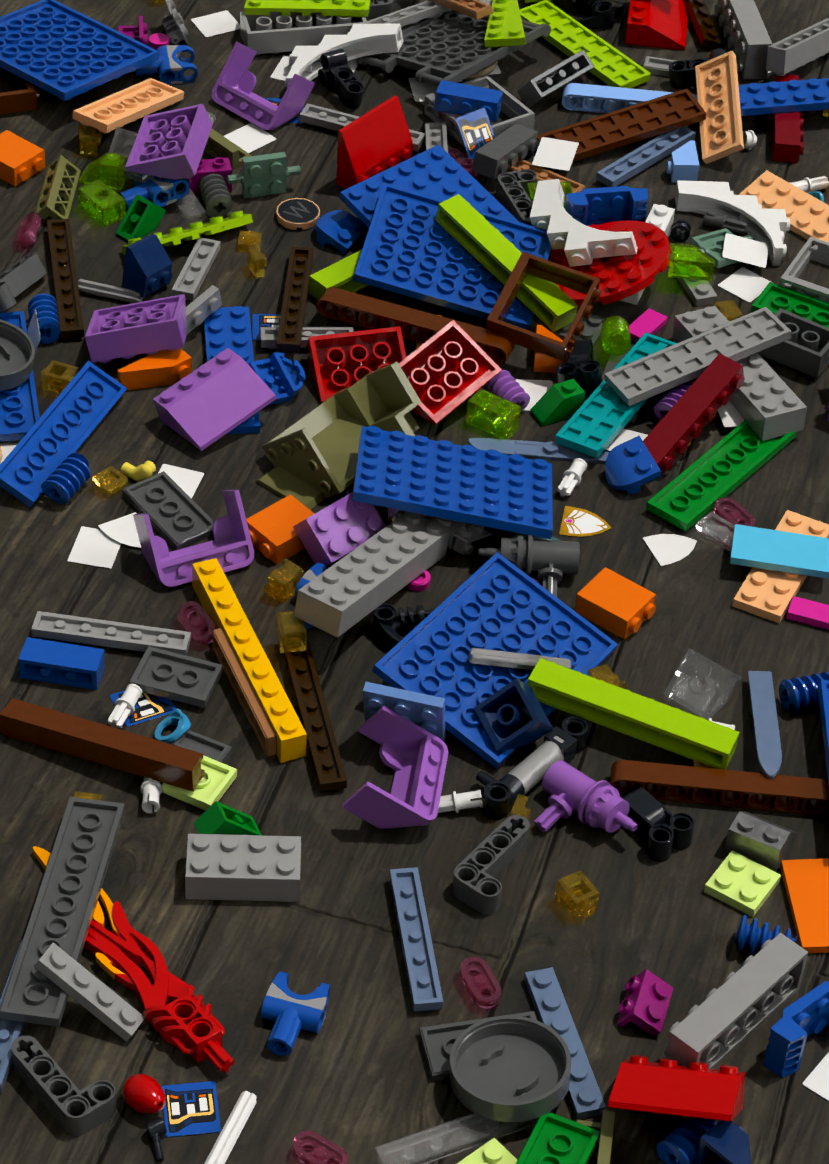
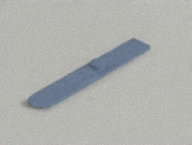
[469,438,610,464]
[748,671,782,779]

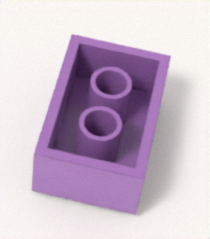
[293,492,386,566]

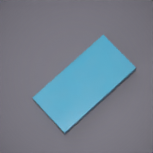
[730,524,829,579]

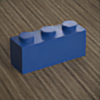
[434,80,503,122]
[18,637,105,690]

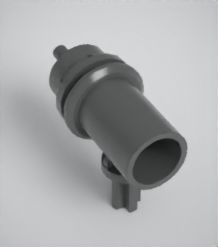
[478,534,580,597]

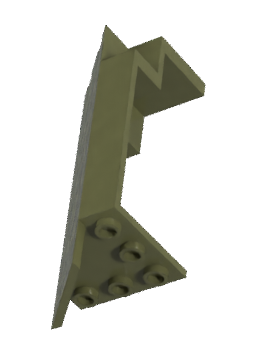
[255,361,421,510]

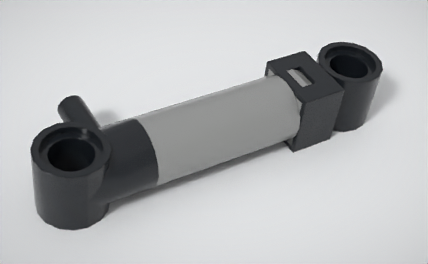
[476,716,588,820]

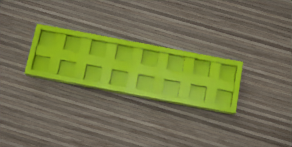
[520,0,651,88]

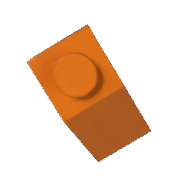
[534,325,567,373]

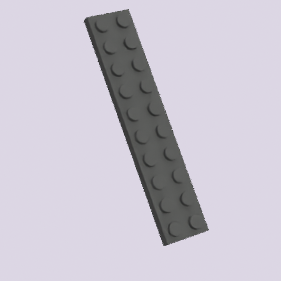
[0,797,125,1027]

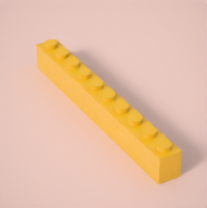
[192,558,307,763]

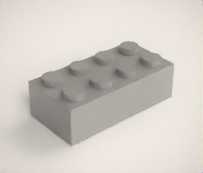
[185,834,301,902]

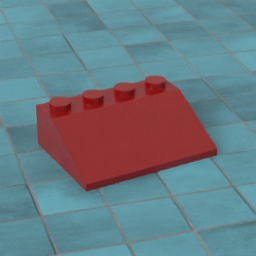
[625,0,689,51]
[336,95,413,189]
[399,320,502,425]
[306,326,406,403]
[608,1055,746,1121]

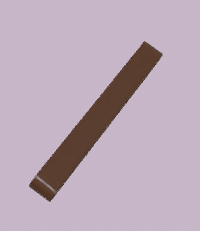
[316,287,515,364]
[610,760,829,817]

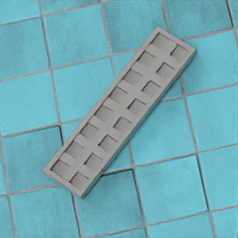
[605,307,791,406]

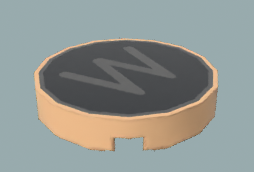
[276,198,320,230]

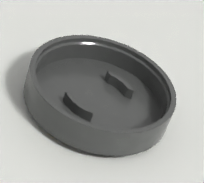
[0,320,35,391]
[450,1015,571,1122]

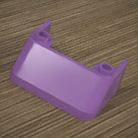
[212,42,315,131]
[133,490,254,587]
[342,705,448,829]

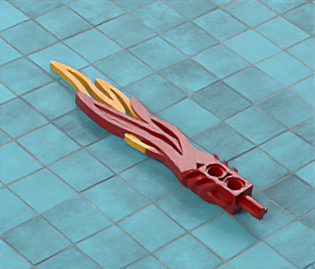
[33,846,234,1073]

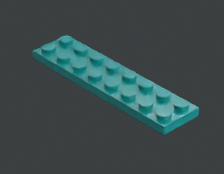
[555,332,677,458]

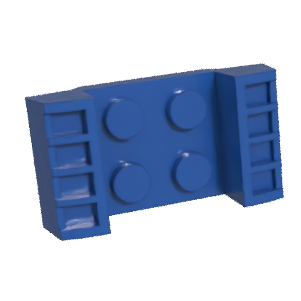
[565,186,648,226]
[762,981,829,1078]

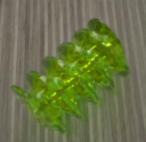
[601,316,631,356]

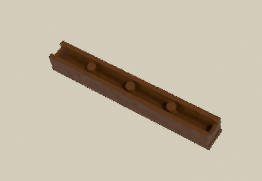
[0,698,205,792]

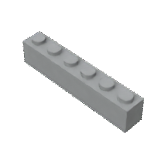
[766,18,829,76]

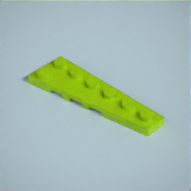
[244,0,371,17]
[484,0,526,48]
[121,211,253,255]

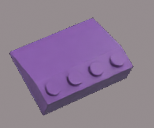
[125,104,213,180]
[85,294,186,363]
[153,348,277,451]

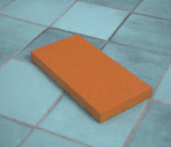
[780,858,829,953]

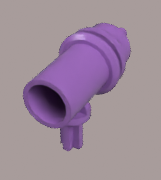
[534,760,637,833]

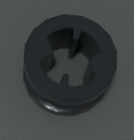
[670,219,691,242]

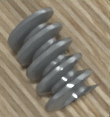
[198,174,233,218]

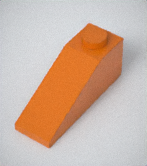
[117,348,192,390]

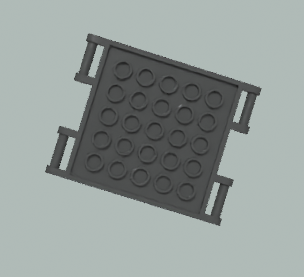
[356,10,551,86]

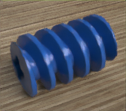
[28,293,60,344]
[41,453,91,504]
[779,672,829,711]
[734,915,798,955]
[656,1117,717,1164]

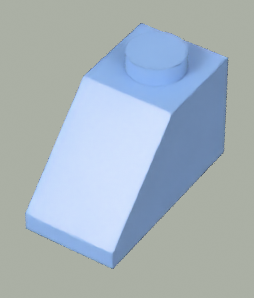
[666,140,699,182]

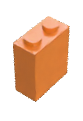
[0,130,45,186]
[246,494,315,565]
[575,567,656,640]

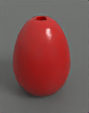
[122,1074,166,1114]

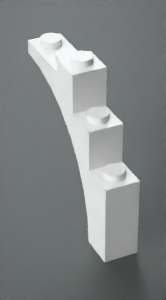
[285,24,404,88]
[530,179,638,267]
[675,180,790,266]

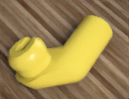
[120,461,156,482]

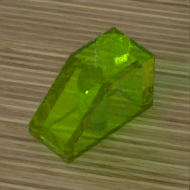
[79,152,128,190]
[668,243,715,281]

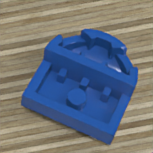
[313,210,368,255]
[248,352,305,406]
[605,436,662,494]

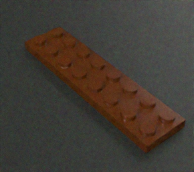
[537,89,706,162]

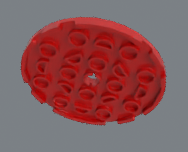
[548,220,672,307]

